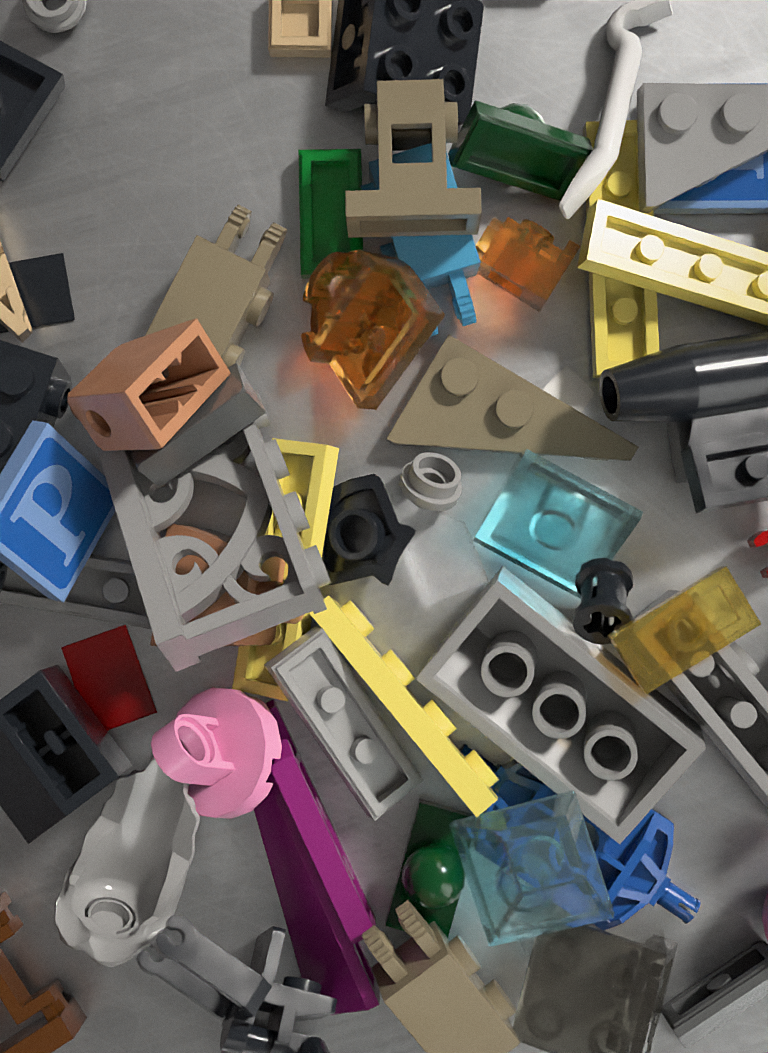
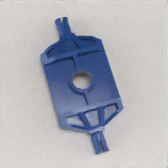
[459,744,701,931]

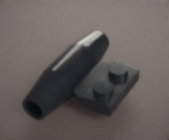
[599,331,768,514]

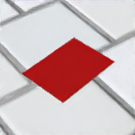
[61,625,157,731]

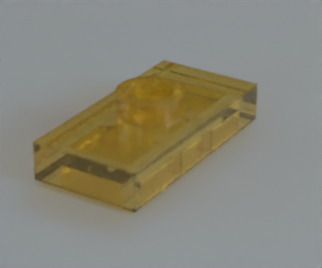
[608,566,761,694]

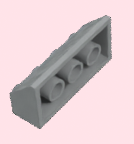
[415,566,706,844]

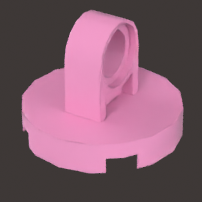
[151,687,282,819]

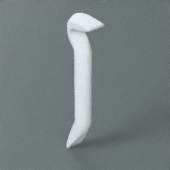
[560,0,673,219]

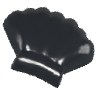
[322,474,416,586]

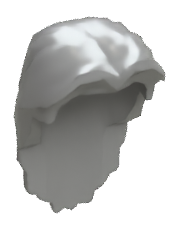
[55,758,200,968]

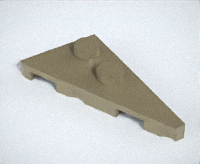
[386,334,639,461]

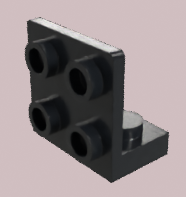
[325,0,484,126]

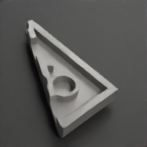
[637,83,768,213]

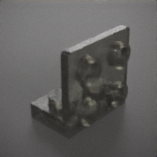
[513,913,678,1053]

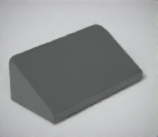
[133,363,266,487]
[660,941,768,1048]

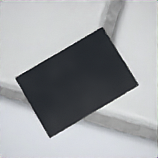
[0,253,75,333]

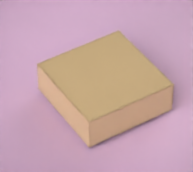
[268,0,332,58]

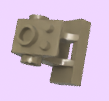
[345,79,482,238]

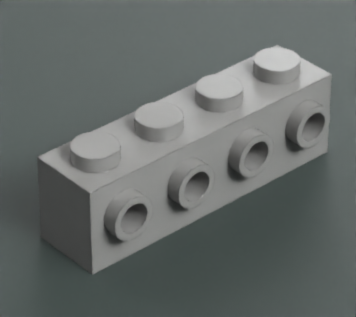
[627,590,768,809]

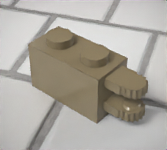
[145,205,287,369]
[362,901,520,1053]

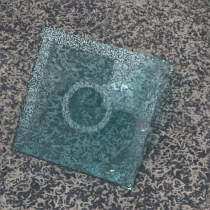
[449,790,615,947]

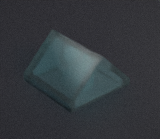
[473,449,643,599]

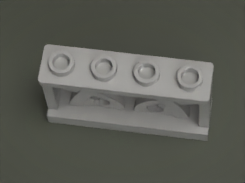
[96,389,331,672]

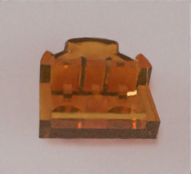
[301,250,445,410]

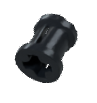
[573,557,633,645]

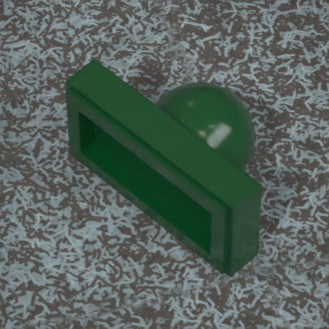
[448,100,593,201]
[385,799,481,938]

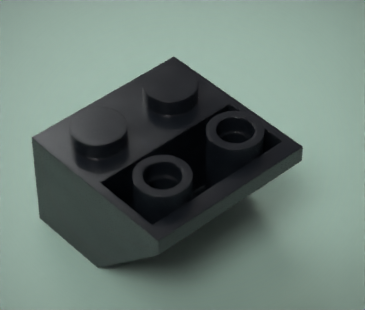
[0,665,133,844]

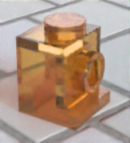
[476,217,581,312]

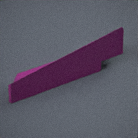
[254,699,380,1015]

